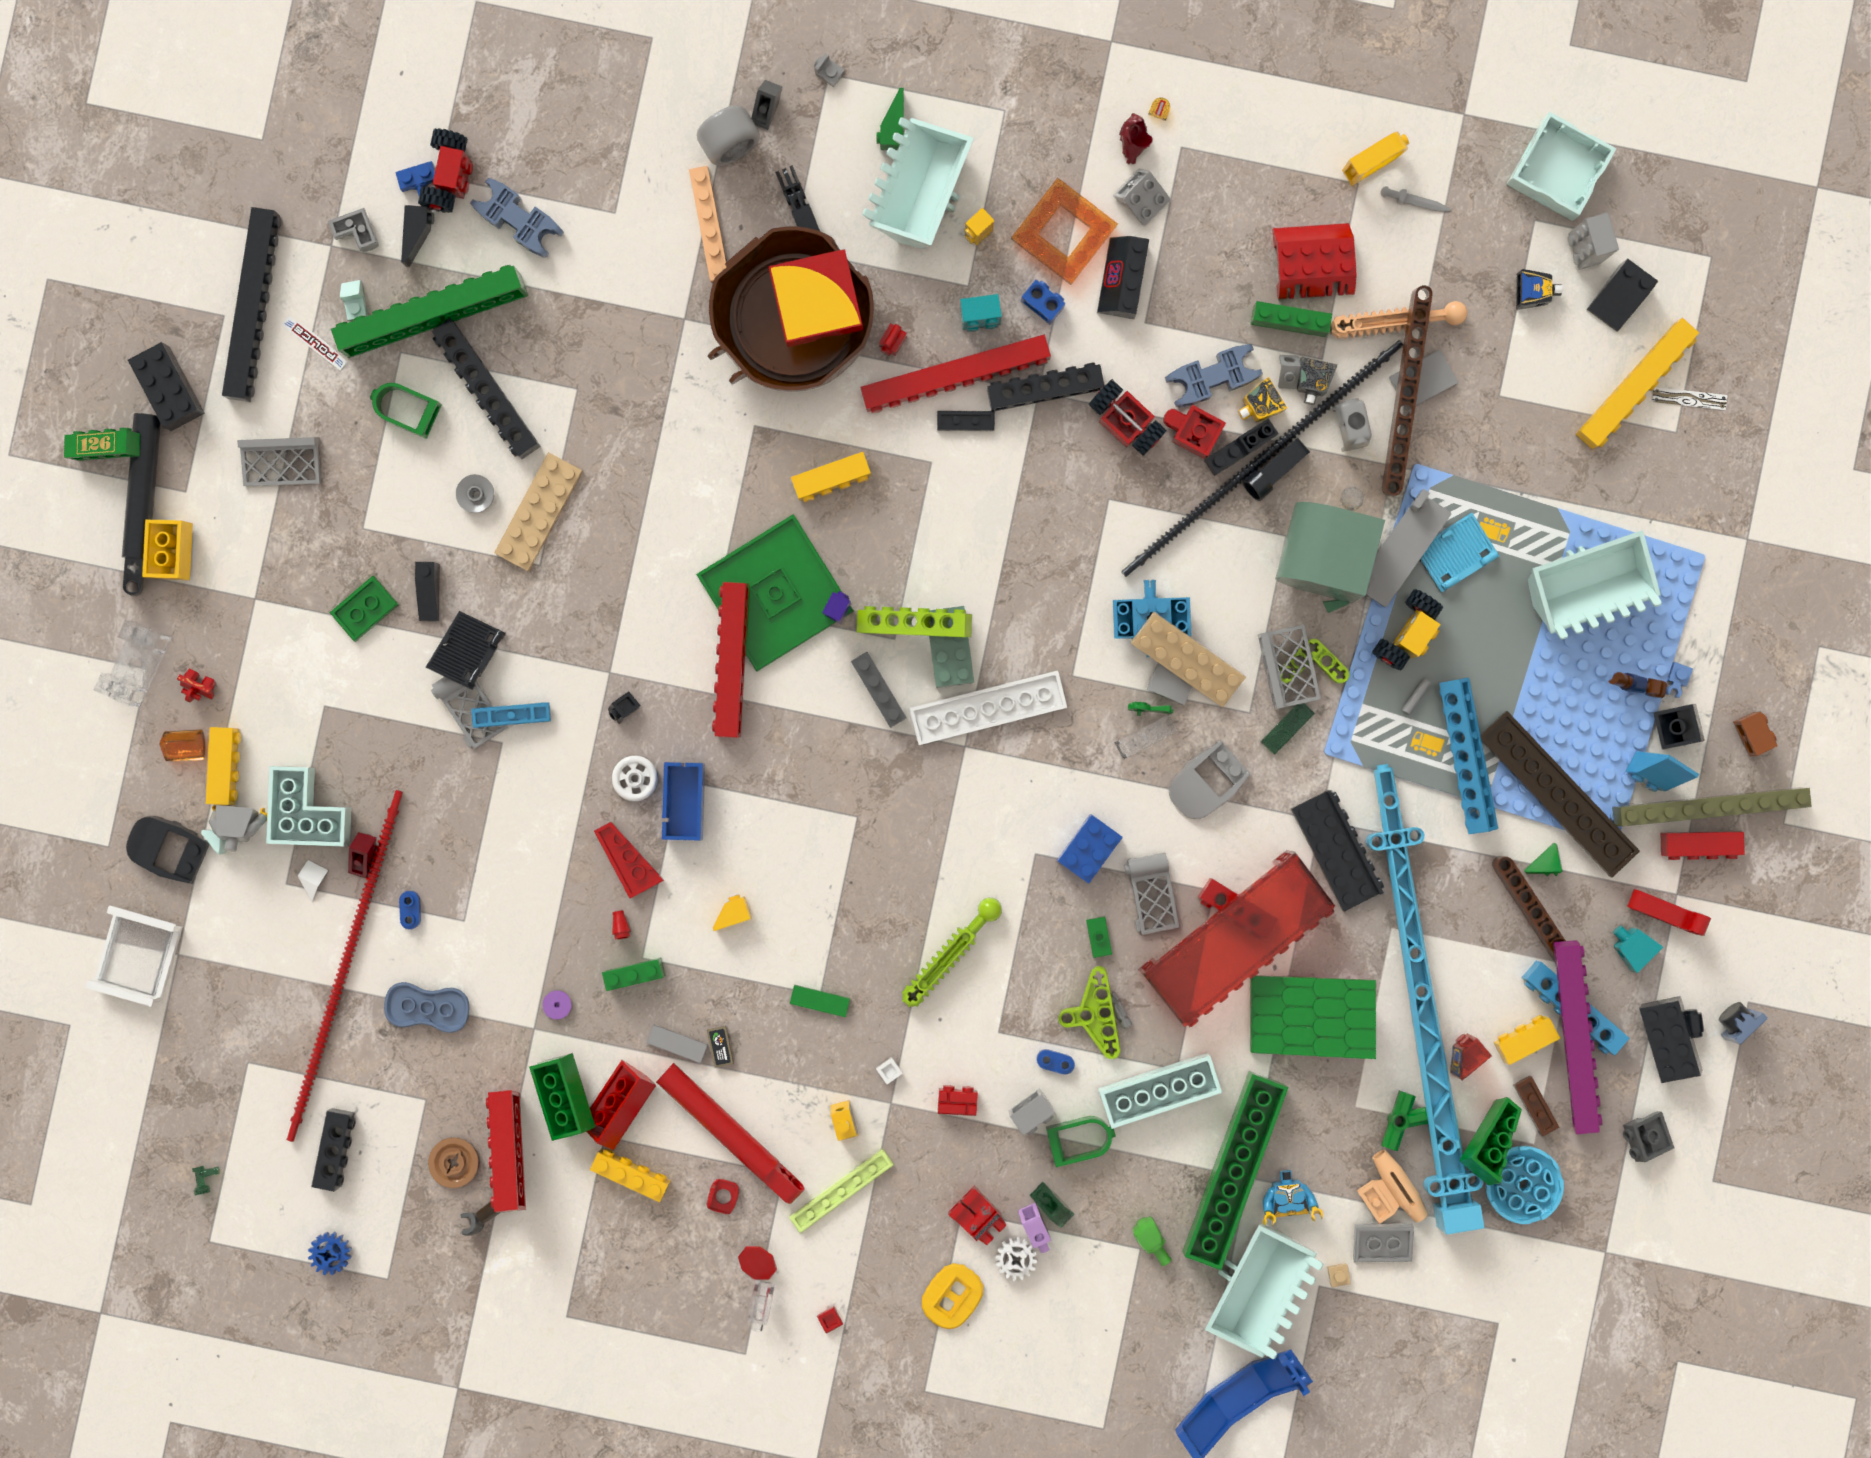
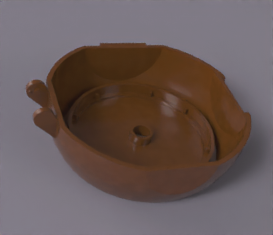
[707,226,874,392]

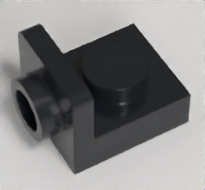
[608,691,641,724]

